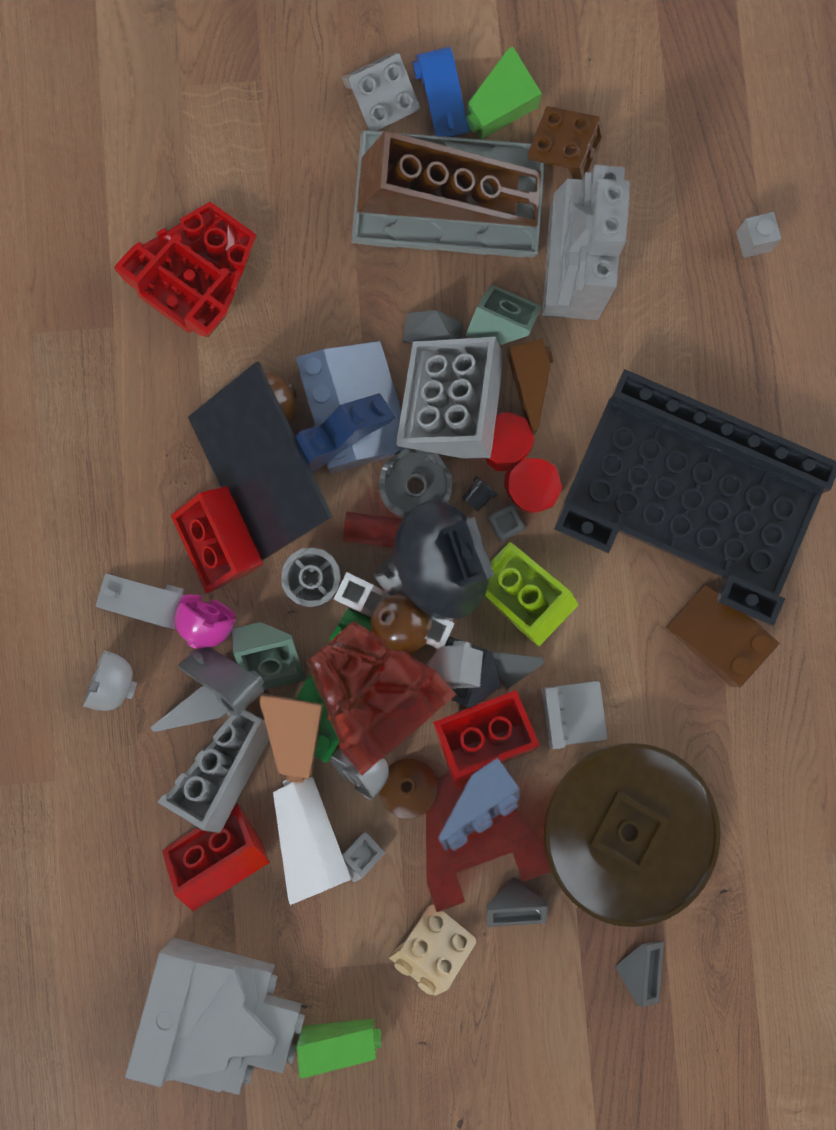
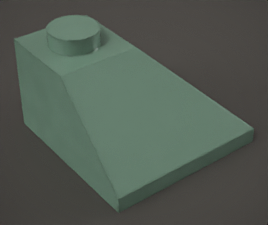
[465,284,542,345]
[232,622,306,690]

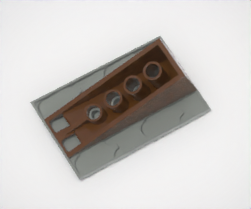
[351,130,544,258]

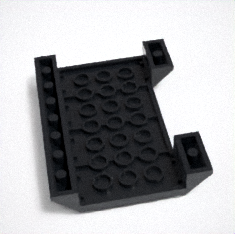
[554,369,836,626]

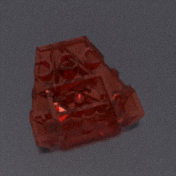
[307,621,456,776]

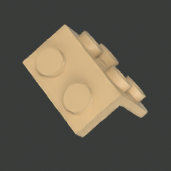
[389,905,476,996]

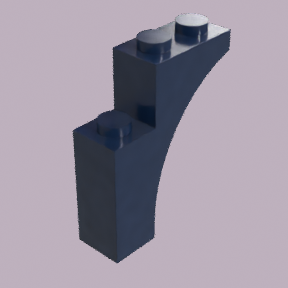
[295,393,395,474]

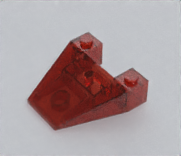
[426,773,551,912]

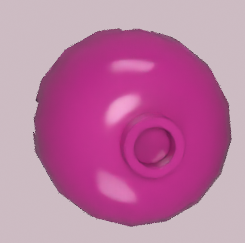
[174,594,236,649]

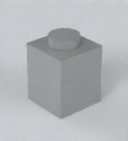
[736,212,781,258]

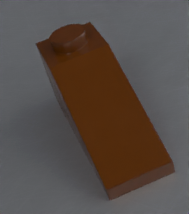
[507,338,553,435]

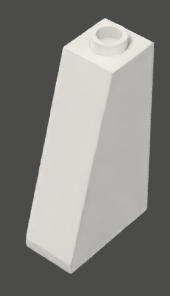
[273,777,351,905]

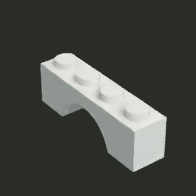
[334,572,455,649]

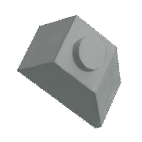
[417,641,483,688]

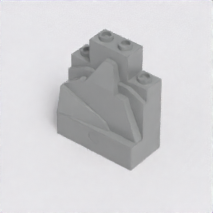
[542,165,630,320]
[125,937,305,1095]

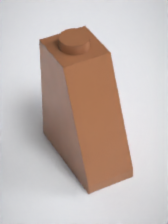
[260,694,324,783]

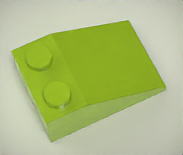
[484,542,579,647]

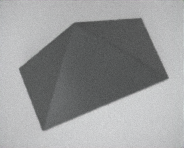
[402,310,463,344]
[492,652,544,689]
[487,877,547,927]
[615,941,664,1007]

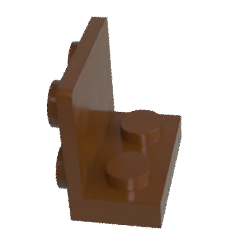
[527,106,604,180]

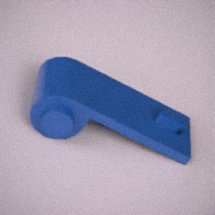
[412,47,469,137]

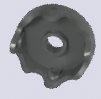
[379,448,452,519]

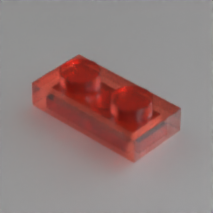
[343,511,402,548]

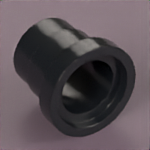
[462,476,498,512]

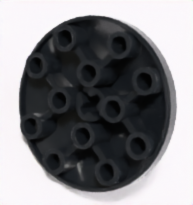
[392,502,495,620]

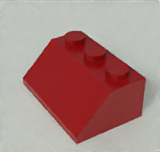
[171,486,264,594]
[433,690,540,783]
[162,803,270,912]

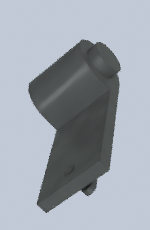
[177,647,264,716]

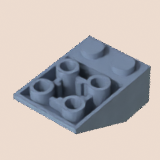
[438,758,520,851]

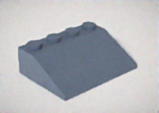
[295,341,406,474]

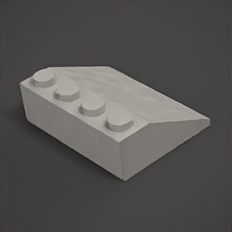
[396,337,504,458]

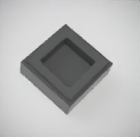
[487,503,526,543]

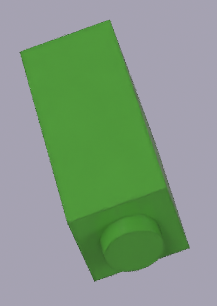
[466,46,542,140]
[297,1018,382,1078]

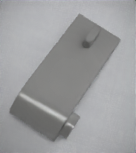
[95,573,184,630]

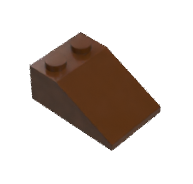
[666,585,780,687]

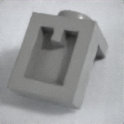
[342,832,385,883]

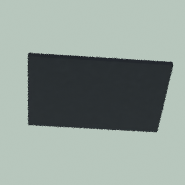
[188,362,333,561]

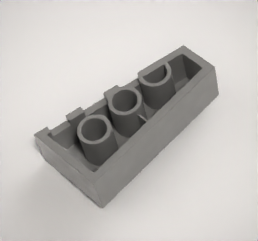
[157,710,269,833]

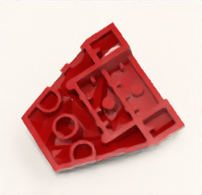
[114,201,257,337]

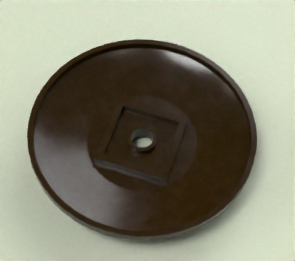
[544,743,720,927]

